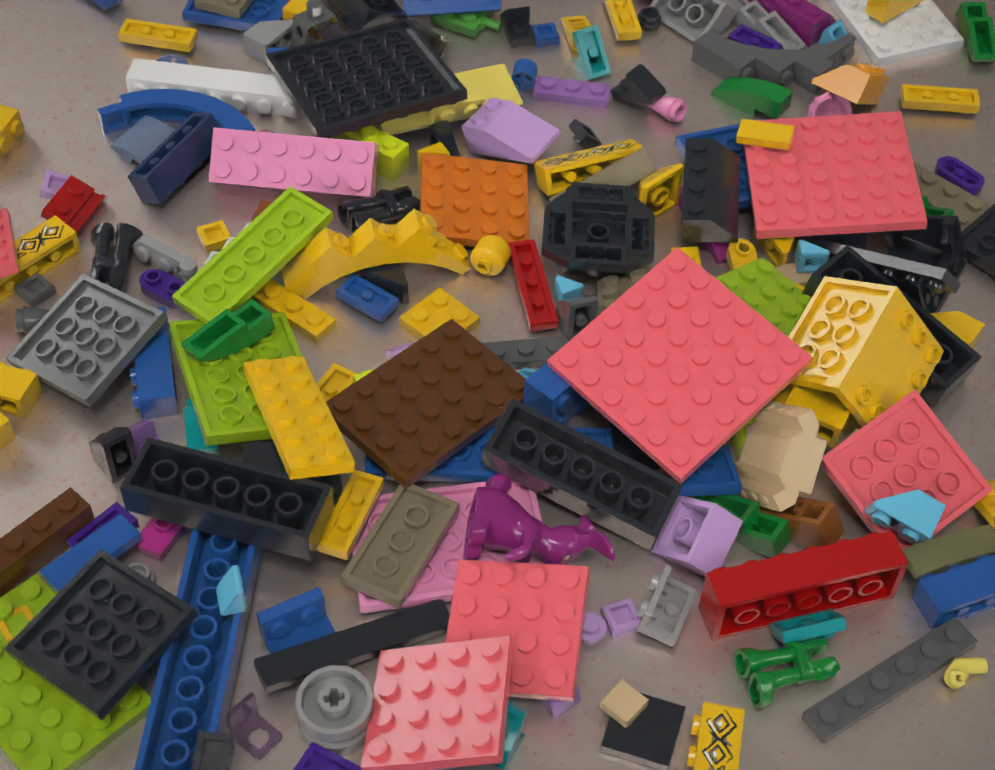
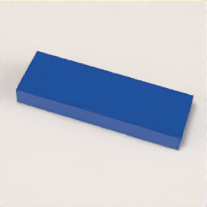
[40,514,142,593]

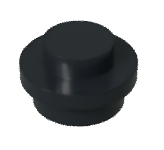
[637,6,661,29]

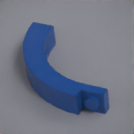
[97,89,255,135]

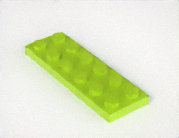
[172,186,334,324]

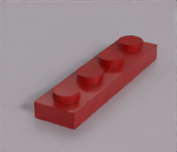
[507,239,559,332]

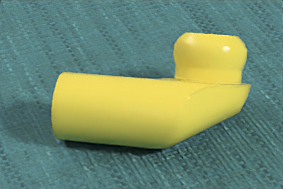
[944,657,988,689]

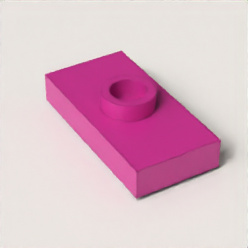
[133,518,187,561]

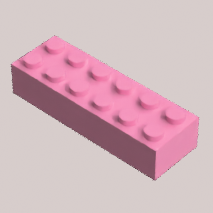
[209,127,379,198]

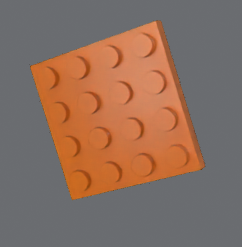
[419,152,530,247]

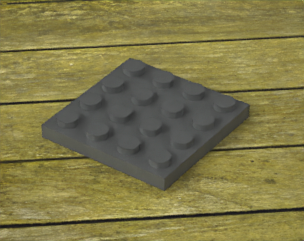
[6,274,168,407]

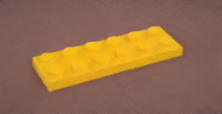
[243,356,355,480]

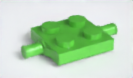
[431,12,503,38]

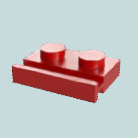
[41,175,105,235]

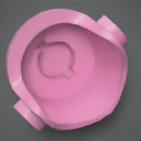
[807,92,852,117]

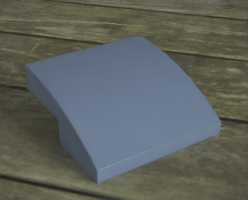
[110,115,175,164]

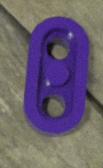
[934,156,985,195]
[139,269,186,309]

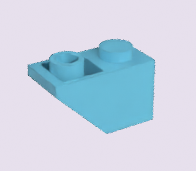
[863,489,946,544]

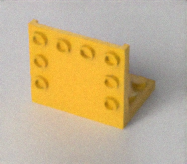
[789,276,944,427]

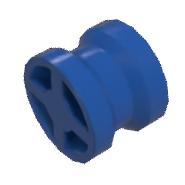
[511,59,538,91]

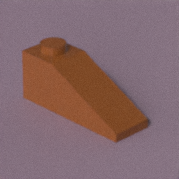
[759,497,844,548]

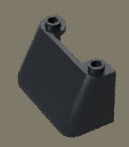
[884,215,967,313]

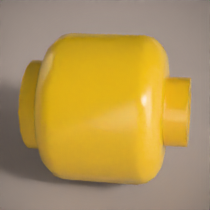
[470,235,511,276]

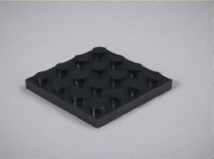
[4,549,198,721]

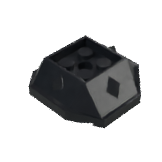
[541,182,655,277]

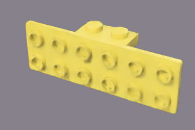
[379,64,523,135]

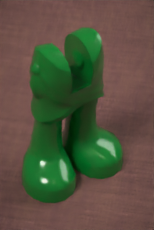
[734,638,841,709]

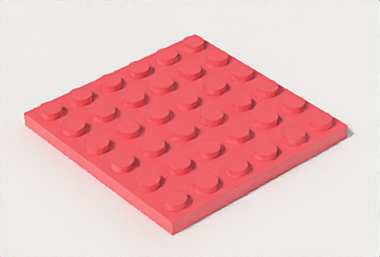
[743,111,927,239]
[547,247,813,484]

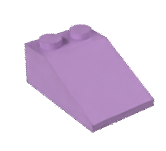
[462,98,561,164]

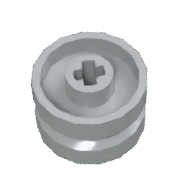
[295,665,374,757]

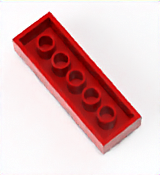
[698,531,908,641]

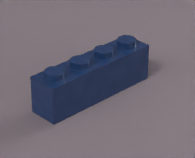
[127,112,219,205]

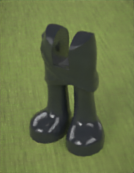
[337,186,420,234]
[88,222,143,292]

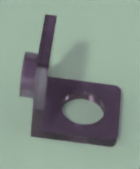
[226,692,283,760]

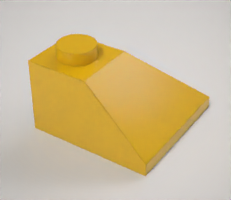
[637,163,684,219]

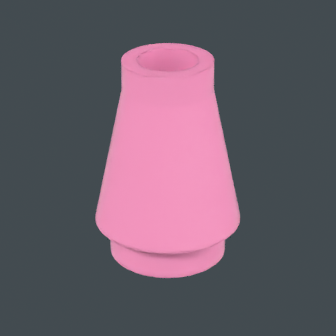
[648,96,687,122]

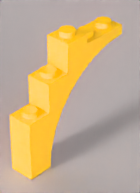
[281,209,471,299]

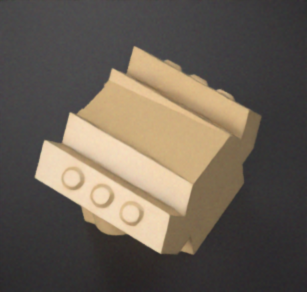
[733,401,827,512]

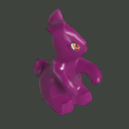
[463,473,615,565]

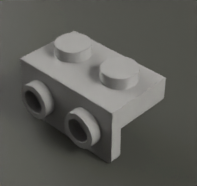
[636,564,697,647]

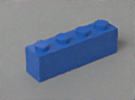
[130,307,179,420]
[912,554,995,630]

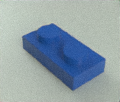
[336,273,399,323]

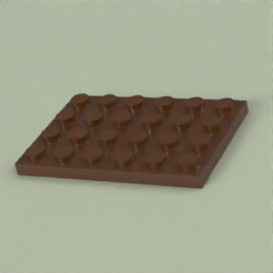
[326,319,526,489]

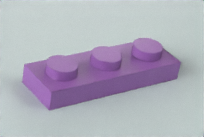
[533,76,611,109]

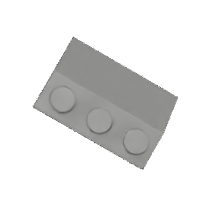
[650,0,737,42]

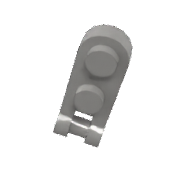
[134,235,198,282]

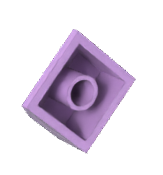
[651,495,743,576]

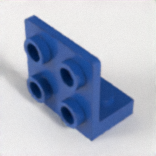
[256,587,335,686]

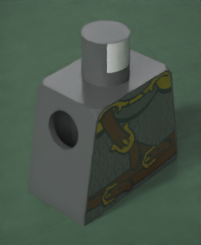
[291,0,341,47]

